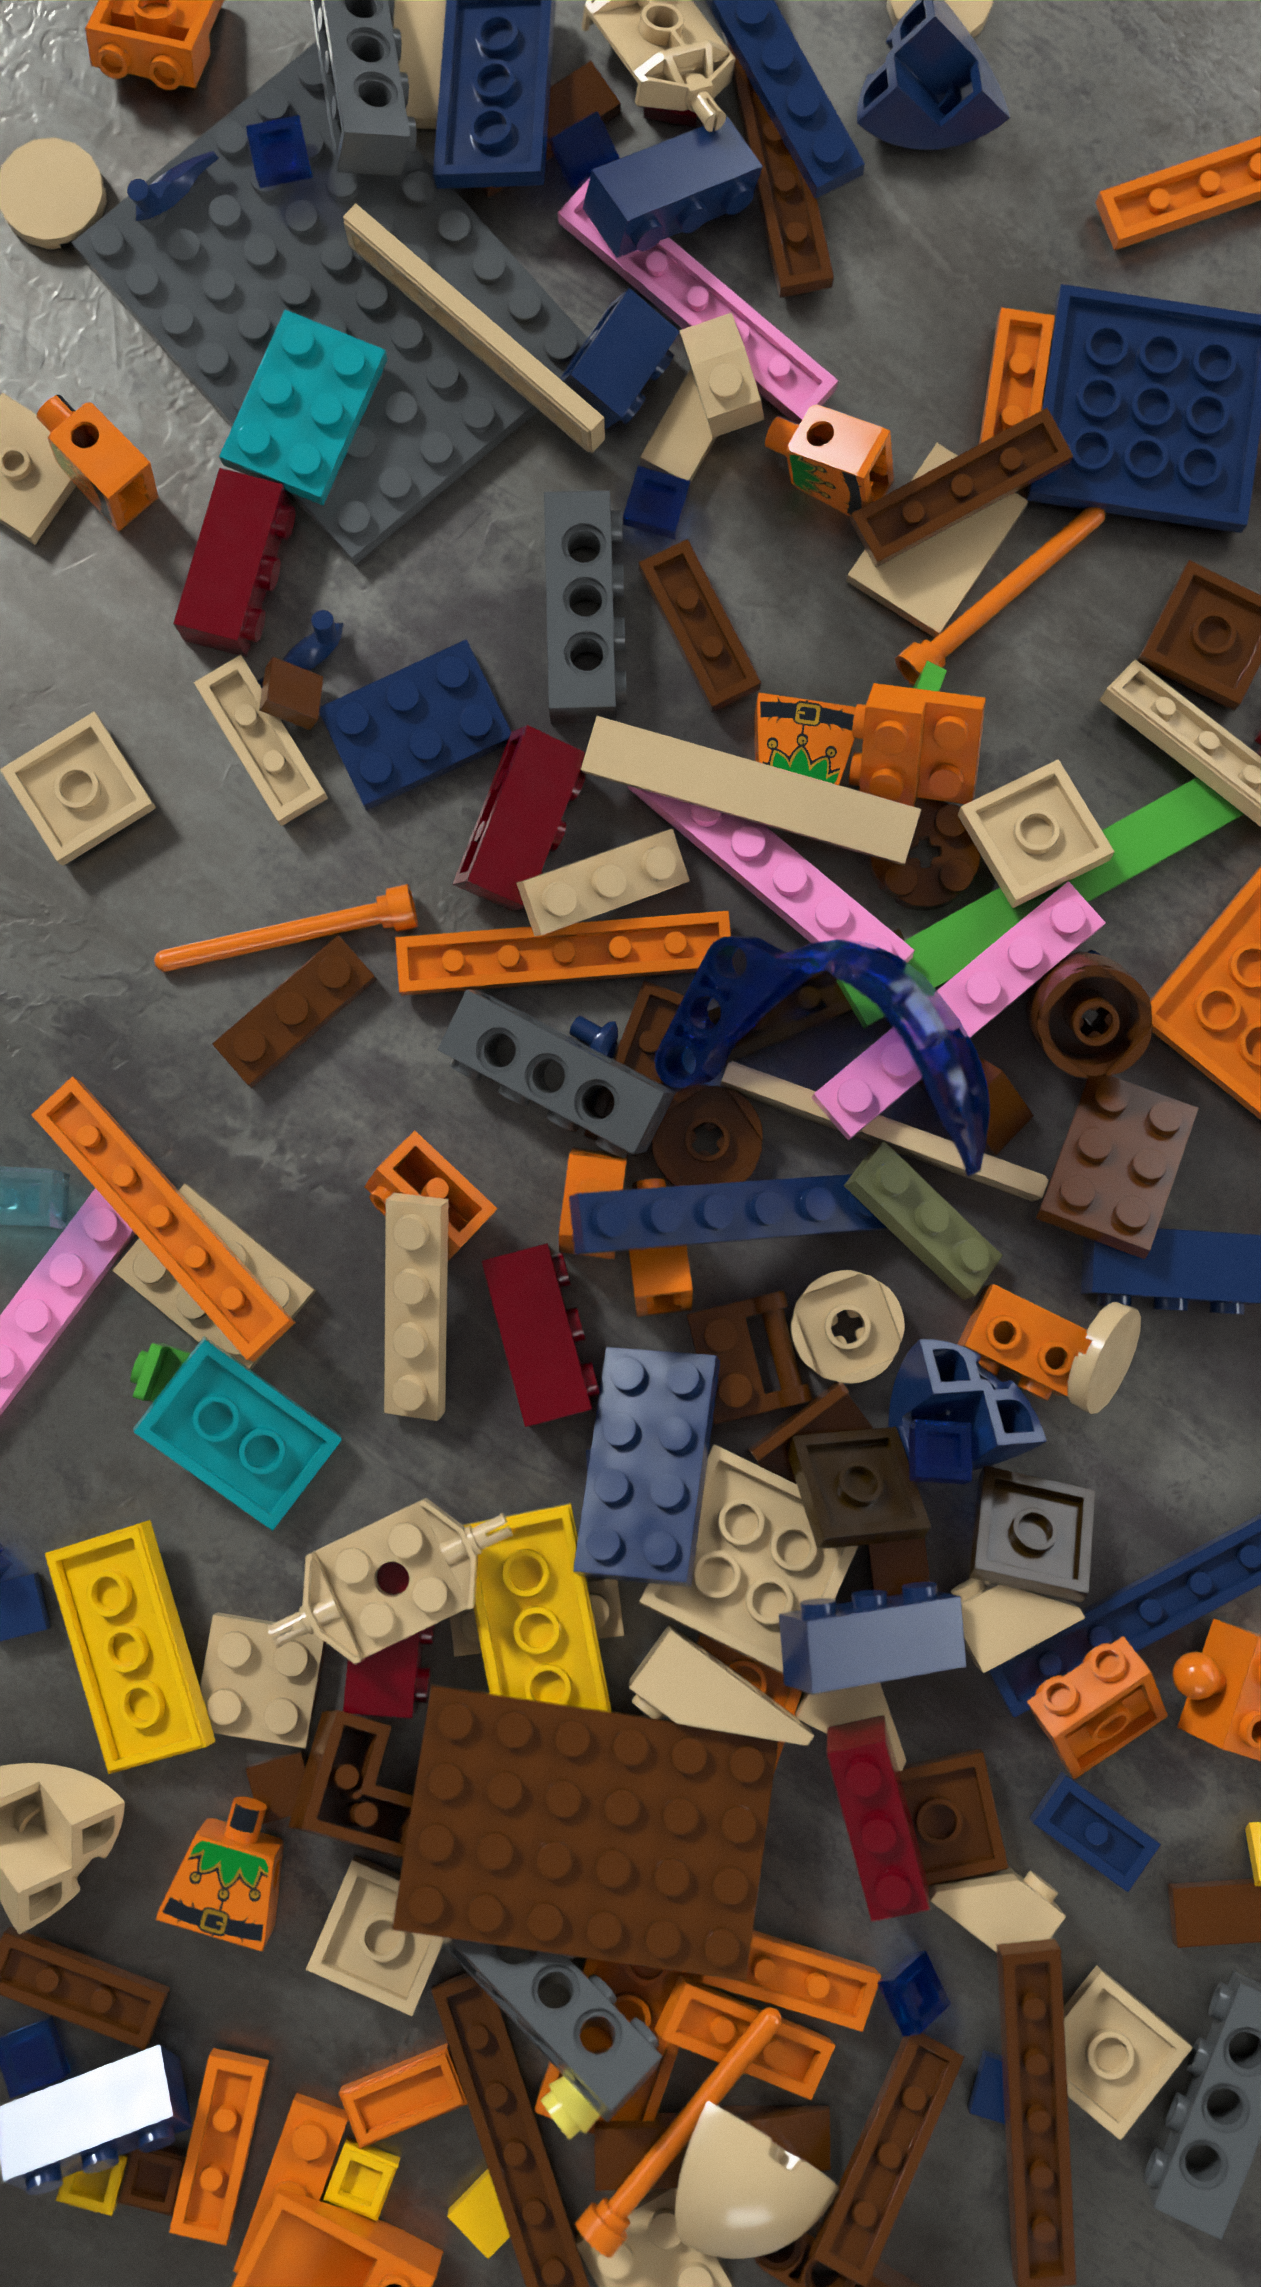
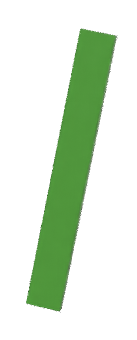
[836,777,1244,1029]

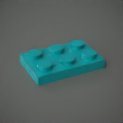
[219,309,388,506]
[133,1336,342,1531]

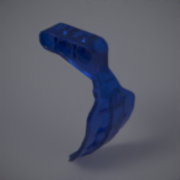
[655,936,990,1176]

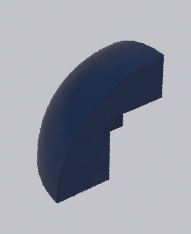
[857,0,1010,150]
[888,1339,1047,1483]

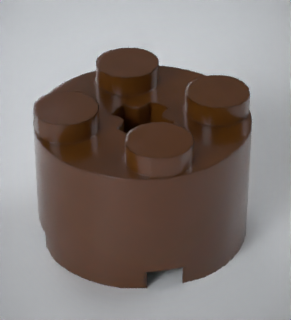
[1026,951,1153,1078]

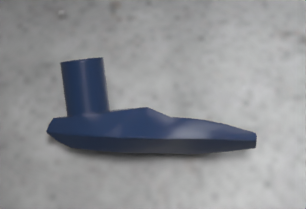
[127,151,219,221]
[258,610,344,688]
[569,1016,618,1104]

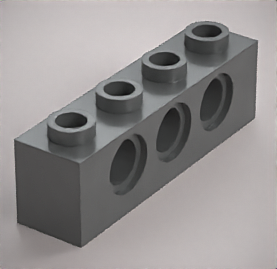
[310,0,416,176]
[544,490,627,724]
[437,989,676,1158]
[443,1937,662,2123]
[1144,1971,1261,2241]

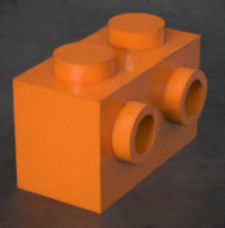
[364,1130,498,1261]
[957,1284,1092,1401]

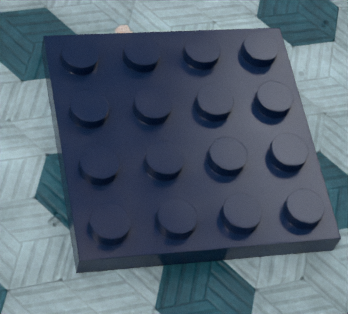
[1026,284,1261,533]

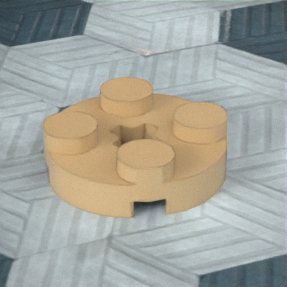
[790,1270,905,1384]

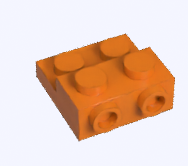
[85,0,224,90]
[849,683,986,807]
[1027,1636,1168,1780]

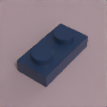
[1029,1771,1161,1892]

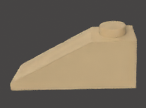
[629,1623,814,1746]

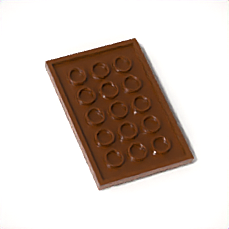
[392,1684,778,1981]

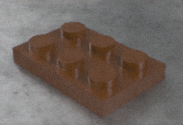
[1036,1075,1199,1260]

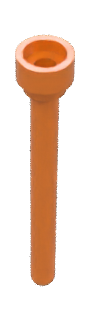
[895,507,1105,686]
[154,884,418,972]
[576,2007,782,2258]

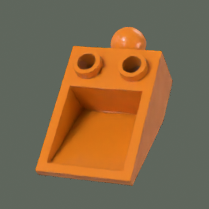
[1172,1618,1261,1761]
[231,2189,443,2287]

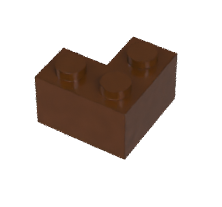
[288,1710,413,1859]

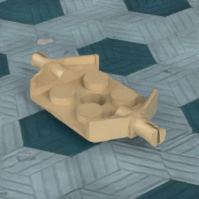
[582,0,736,132]
[268,1498,513,1664]

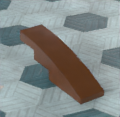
[594,2105,831,2191]

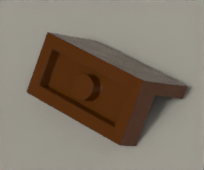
[748,1381,873,1484]

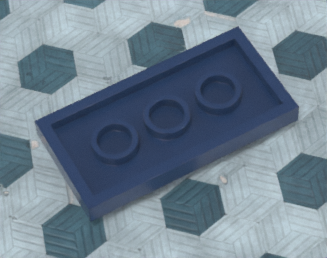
[433,0,556,189]
[573,1347,720,1587]

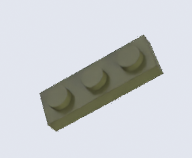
[844,1141,1003,1300]

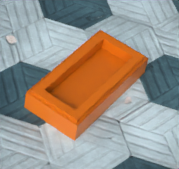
[339,2043,467,2149]

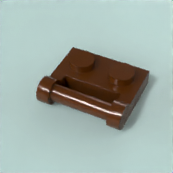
[686,1290,813,1425]

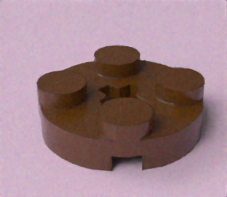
[868,798,981,911]
[652,1084,763,1186]

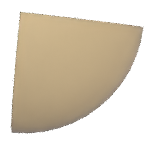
[0,1763,125,1934]
[675,2101,840,2259]

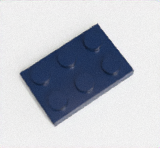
[319,639,511,811]

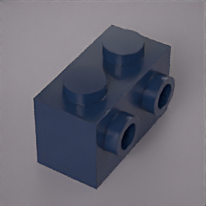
[560,288,680,430]

